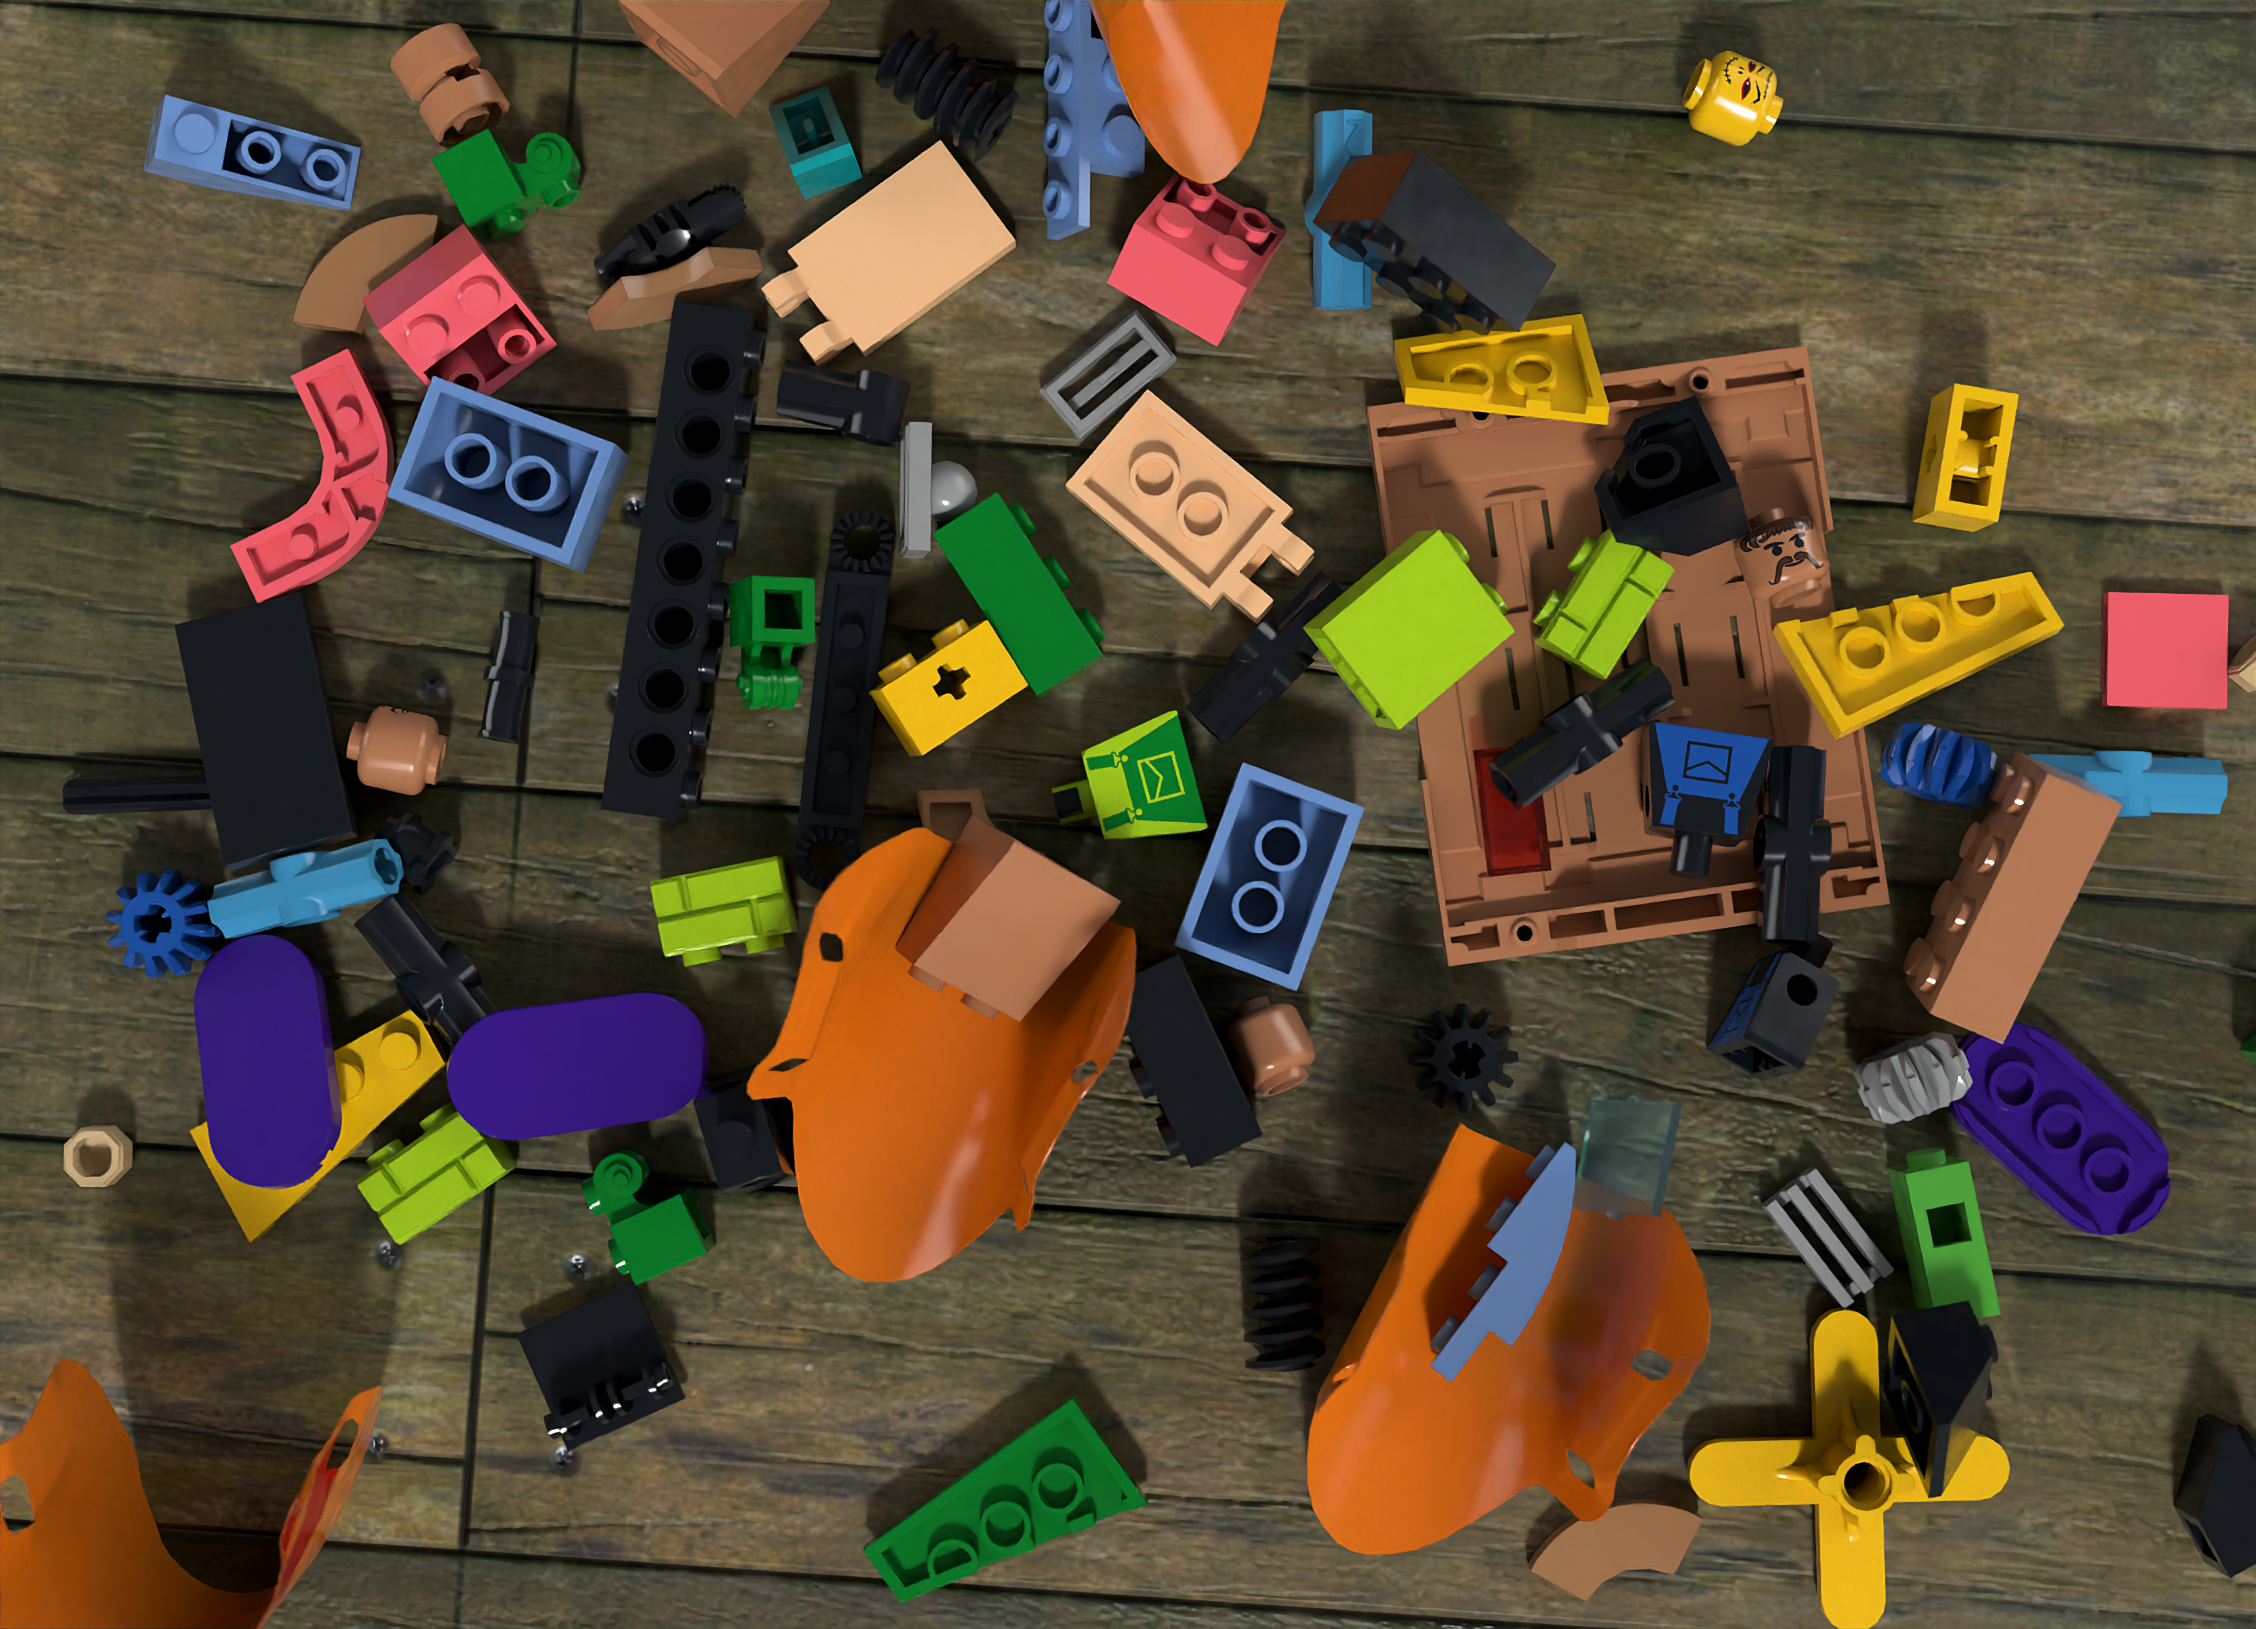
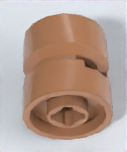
[390,23,510,148]

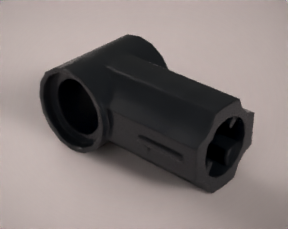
[775,360,910,447]

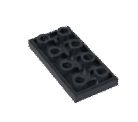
[174,592,359,870]

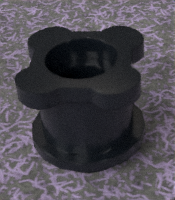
[374,811,460,895]

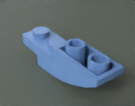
[1429,1141,1576,1382]

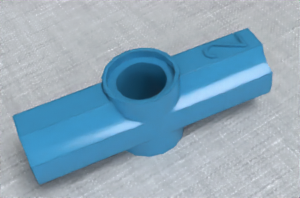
[1304,110,1372,311]
[2025,751,2228,817]
[207,839,404,938]

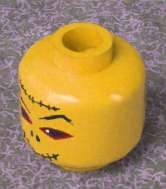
[1682,51,1783,146]

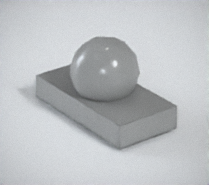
[899,422,978,559]

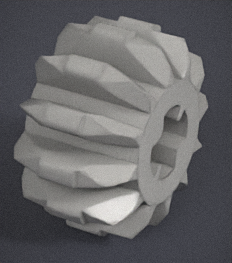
[1854,1031,1973,1124]

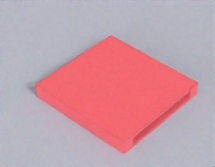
[2101,592,2229,710]

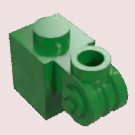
[431,129,582,241]
[730,576,815,711]
[581,1149,716,1286]

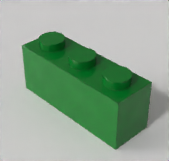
[932,492,1106,700]

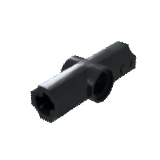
[1186,571,1345,745]
[1486,656,1675,810]
[1753,745,1832,945]
[354,888,498,1049]

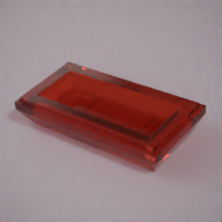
[1473,746,1552,877]

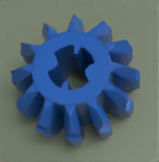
[1879,722,1998,809]
[104,869,222,978]

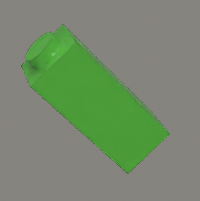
[1887,1148,2001,1319]

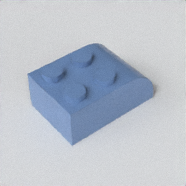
[387,376,630,574]
[1174,762,1365,991]

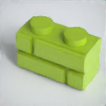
[1533,529,1675,682]
[650,856,798,967]
[356,1102,518,1245]

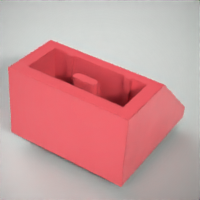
[1107,172,1287,347]
[361,223,557,396]

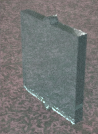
[1572,1095,1682,1220]

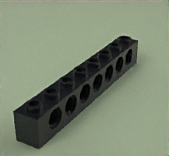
[601,301,767,822]

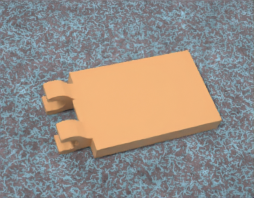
[762,140,1016,367]
[1065,389,1315,625]

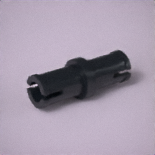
[478,611,540,744]

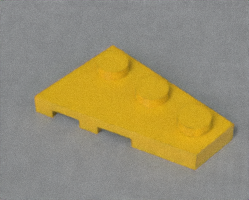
[1394,314,1610,425]

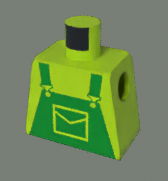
[1051,710,1208,841]

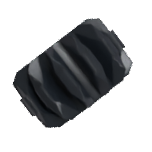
[1407,1003,1518,1113]

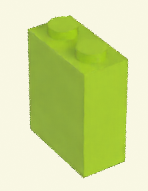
[1302,529,1515,730]

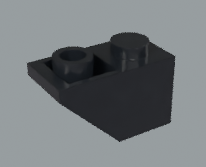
[2173,1413,2256,1578]

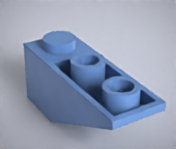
[144,95,361,211]

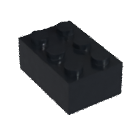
[1312,151,1556,335]
[1122,952,1263,1169]

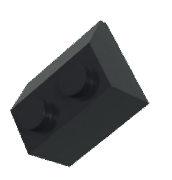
[1884,1300,1998,1499]

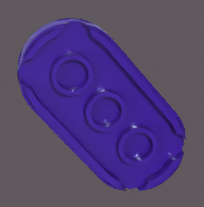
[194,935,342,1190]
[446,991,710,1140]
[1947,1022,2171,1236]

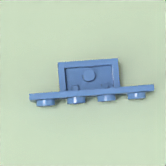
[1043,0,1145,240]

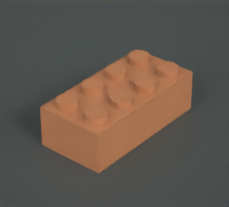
[1903,751,2123,1044]

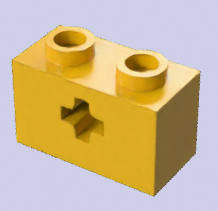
[1911,383,2019,532]
[869,618,1028,757]

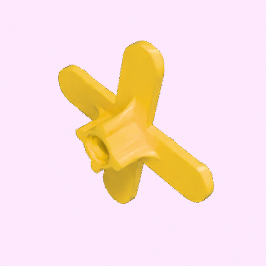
[1686,1307,2010,1629]

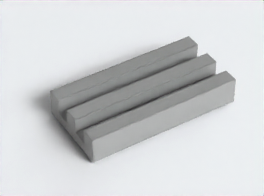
[1039,310,1177,442]
[1761,1166,1894,1309]

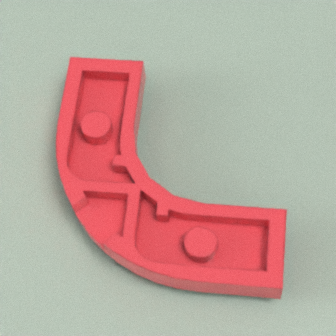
[230,348,395,603]

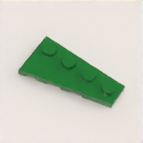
[863,1394,1148,1603]

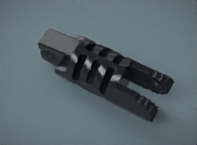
[593,183,747,289]

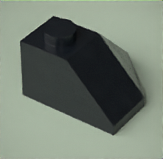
[1594,395,1750,557]

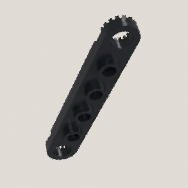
[794,510,896,890]

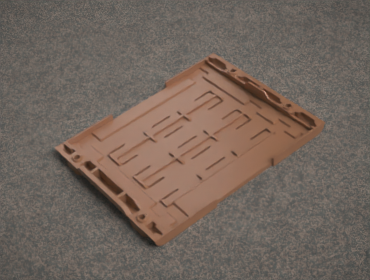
[1367,345,1890,966]

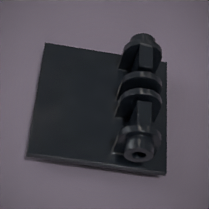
[516,1281,686,1452]

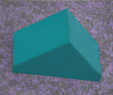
[769,85,863,200]

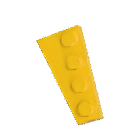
[1772,572,2064,740]
[190,1010,449,1243]

